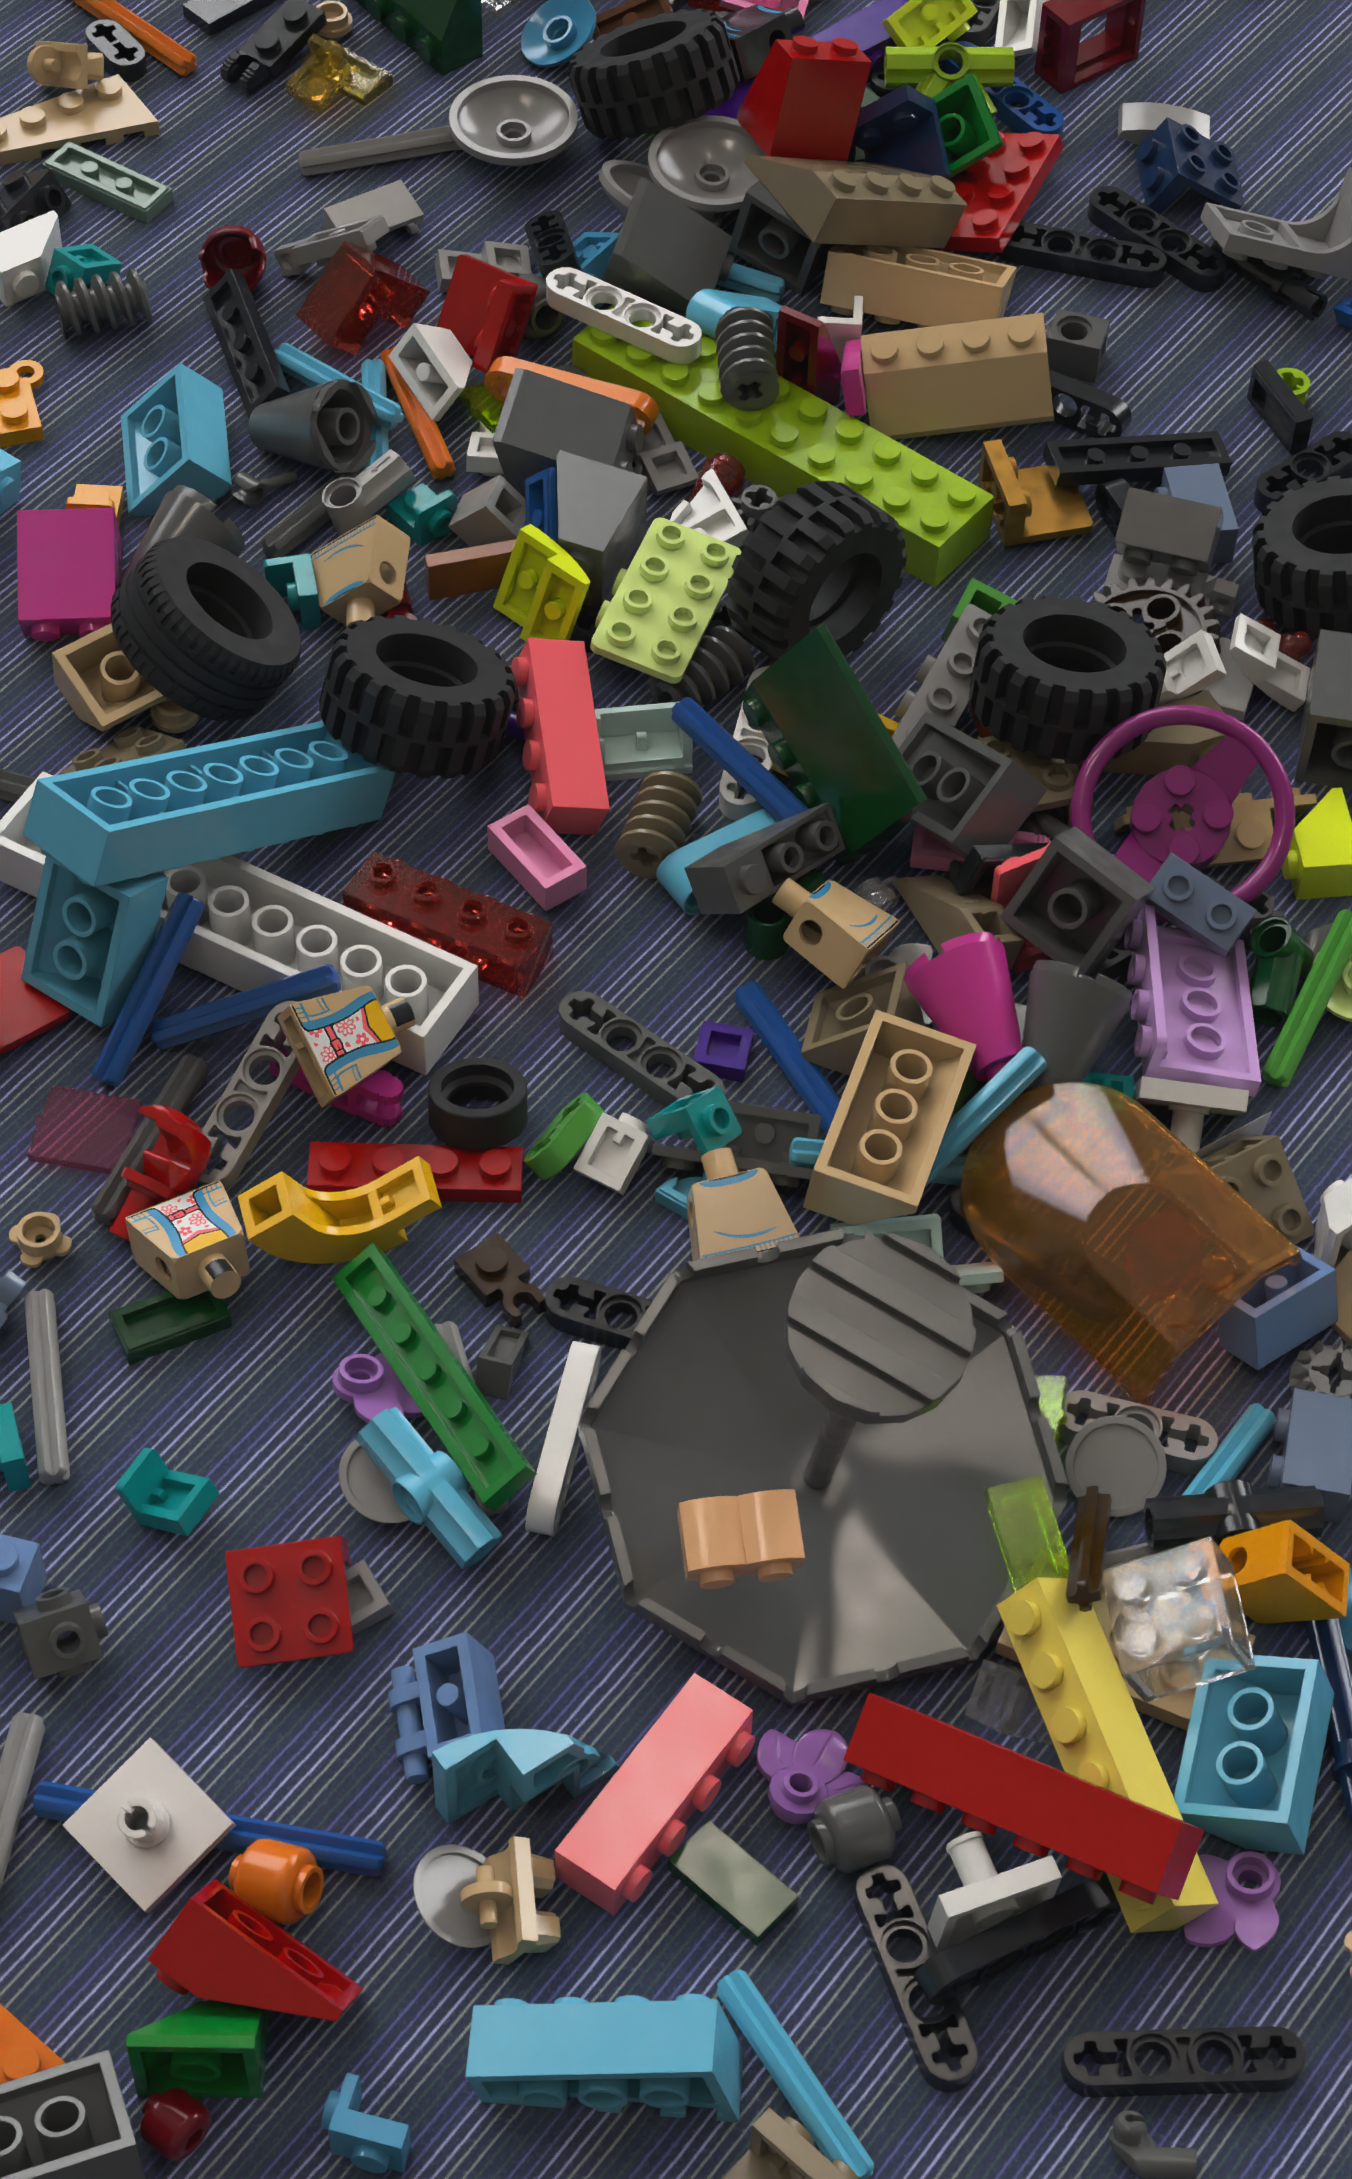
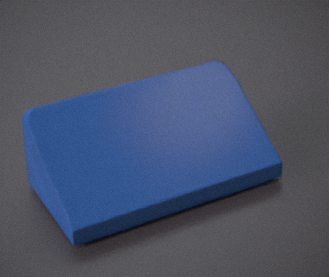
[525,467,558,544]

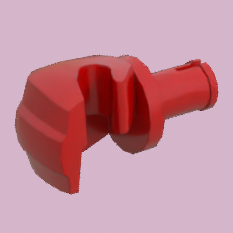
[108,1105,212,1242]

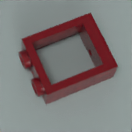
[1034,0,1146,94]

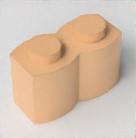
[677,1489,805,1589]

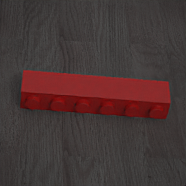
[843,1693,1205,1904]

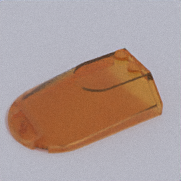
[961,1082,1302,1405]

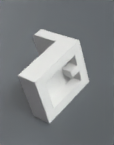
[573,1112,656,1195]

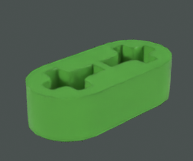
[523,1092,606,1181]

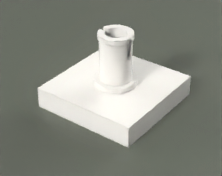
[1134,1076,1249,1161]
[63,1738,236,1913]
[927,1831,1062,1953]

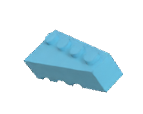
[465,1994,744,2122]

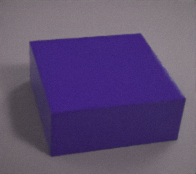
[693,1021,754,1082]

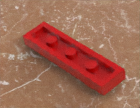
[306,1142,523,1203]

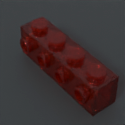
[343,851,553,998]

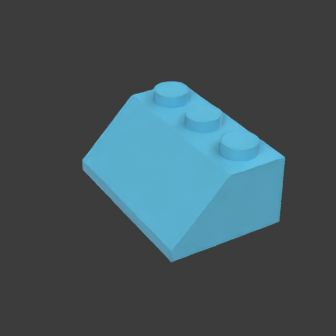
[121,363,232,517]
[21,856,169,1027]
[1174,1651,1334,1855]

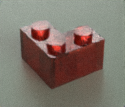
[296,240,430,355]

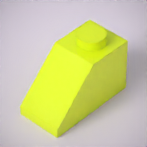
[1282,787,1352,900]

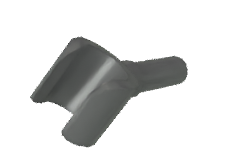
[232,471,298,508]

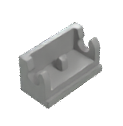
[322,180,424,262]

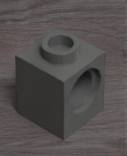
[1045,309,1110,383]

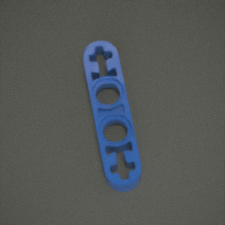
[942,41,1064,139]

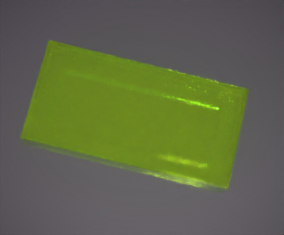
[983,1475,1070,1592]

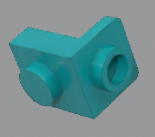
[115,1448,220,1536]

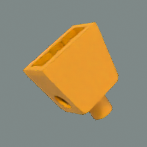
[1201,1520,1350,1624]

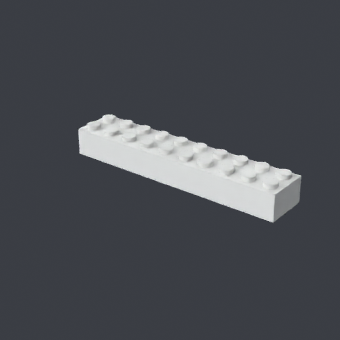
[0,771,479,1076]

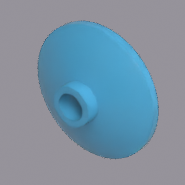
[521,0,597,68]

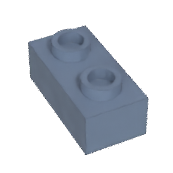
[1146,852,1257,958]

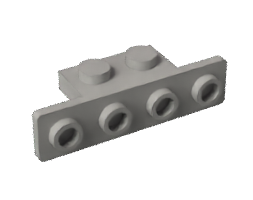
[892,604,992,749]

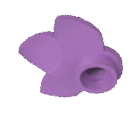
[332,1352,424,1423]
[756,1729,869,1825]
[1184,1851,1281,1953]

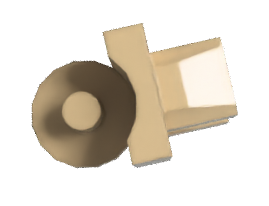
[27,41,104,89]
[460,1836,561,1965]

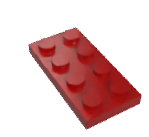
[929,131,1063,253]

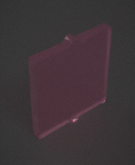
[27,1085,142,1175]

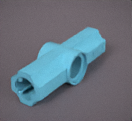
[356,1407,503,1569]

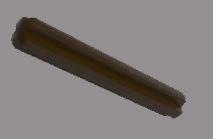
[1066,1486,1112,1612]

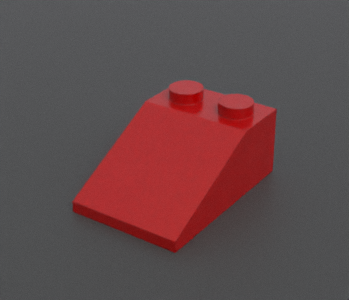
[147,1879,364,2021]

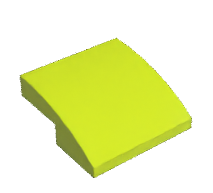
[493,524,591,642]

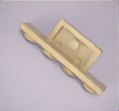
[1113,788,1317,868]

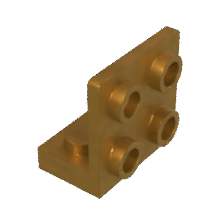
[978,439,1093,547]

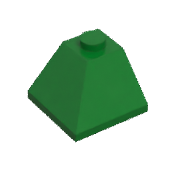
[932,72,1004,179]
[126,2001,268,2098]

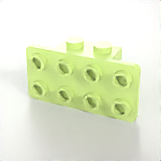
[590,517,741,684]

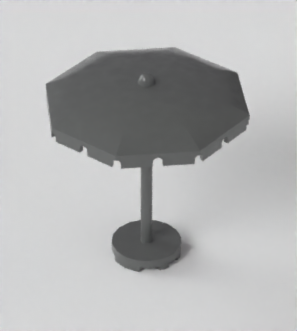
[578,1228,1068,1706]

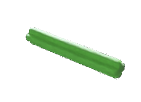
[1263,909,1352,1088]

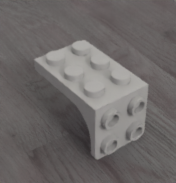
[1200,167,1352,280]

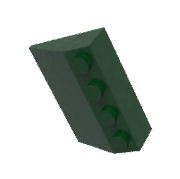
[355,0,483,76]
[742,623,927,867]

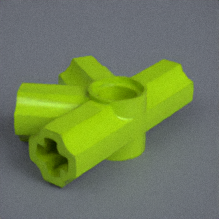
[884,42,1015,117]

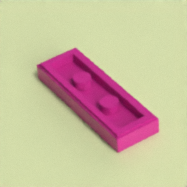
[840,338,867,417]

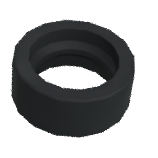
[428,1058,528,1150]

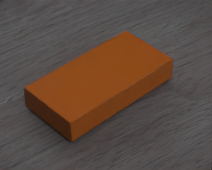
[424,539,516,600]

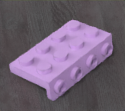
[1124,904,1261,1097]

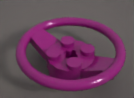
[1071,705,1295,923]

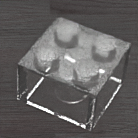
[1103,1536,1256,1703]

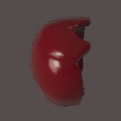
[198,225,267,293]

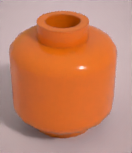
[228,1839,324,1925]

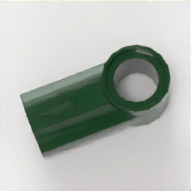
[744,868,826,960]
[1250,917,1314,1028]

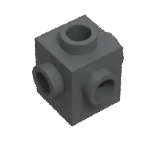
[12,1587,108,1680]

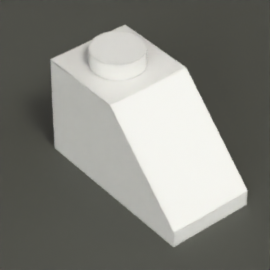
[0,210,62,307]
[388,323,472,422]

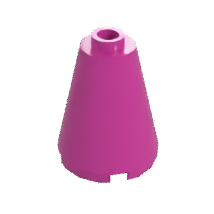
[904,932,1023,1082]

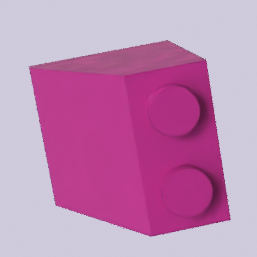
[17,508,123,641]

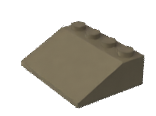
[744,155,967,249]

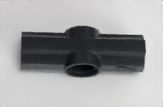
[1144,1480,1325,1552]

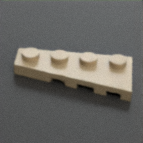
[0,74,160,166]

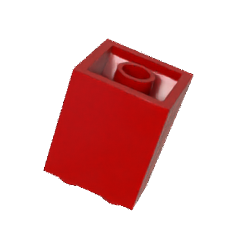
[736,36,872,161]

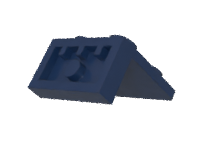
[852,84,951,179]

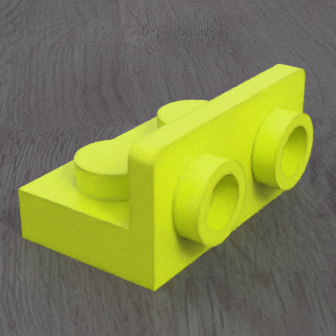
[881,0,978,47]

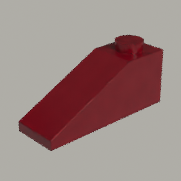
[776,305,842,406]

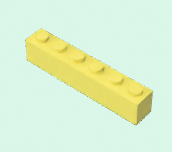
[996,1577,1219,1933]

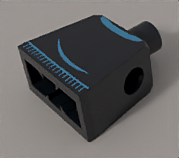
[721,5,805,81]

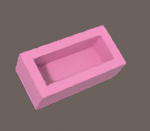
[487,804,587,911]

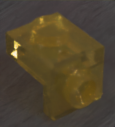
[285,34,352,113]

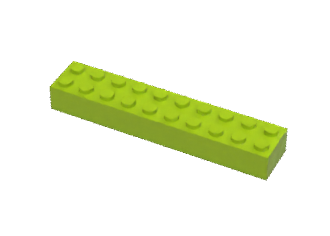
[572,292,995,588]

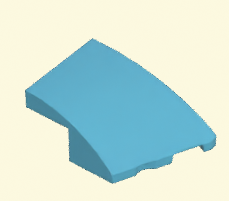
[432,1729,619,1825]

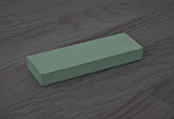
[42,141,173,224]

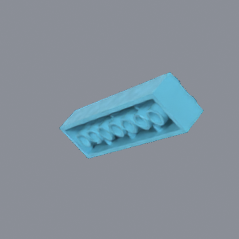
[23,721,396,887]

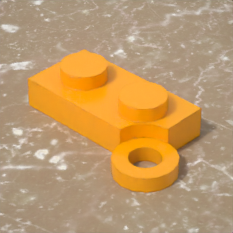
[0,360,44,448]

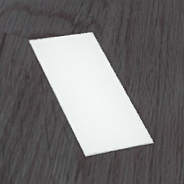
[1187,1111,1272,1165]

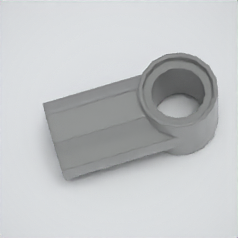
[322,449,416,536]

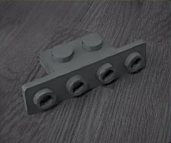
[651,1100,822,1188]

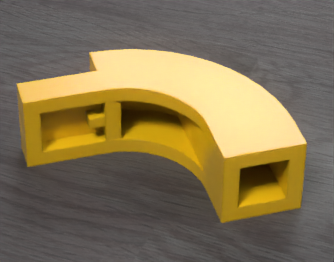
[237,1156,442,1264]

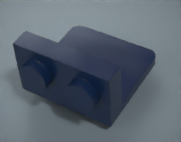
[1135,117,1244,214]

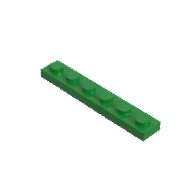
[332,1242,537,1511]

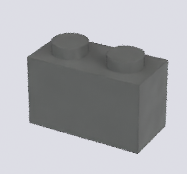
[1114,487,1224,576]

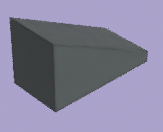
[475,1324,529,1400]

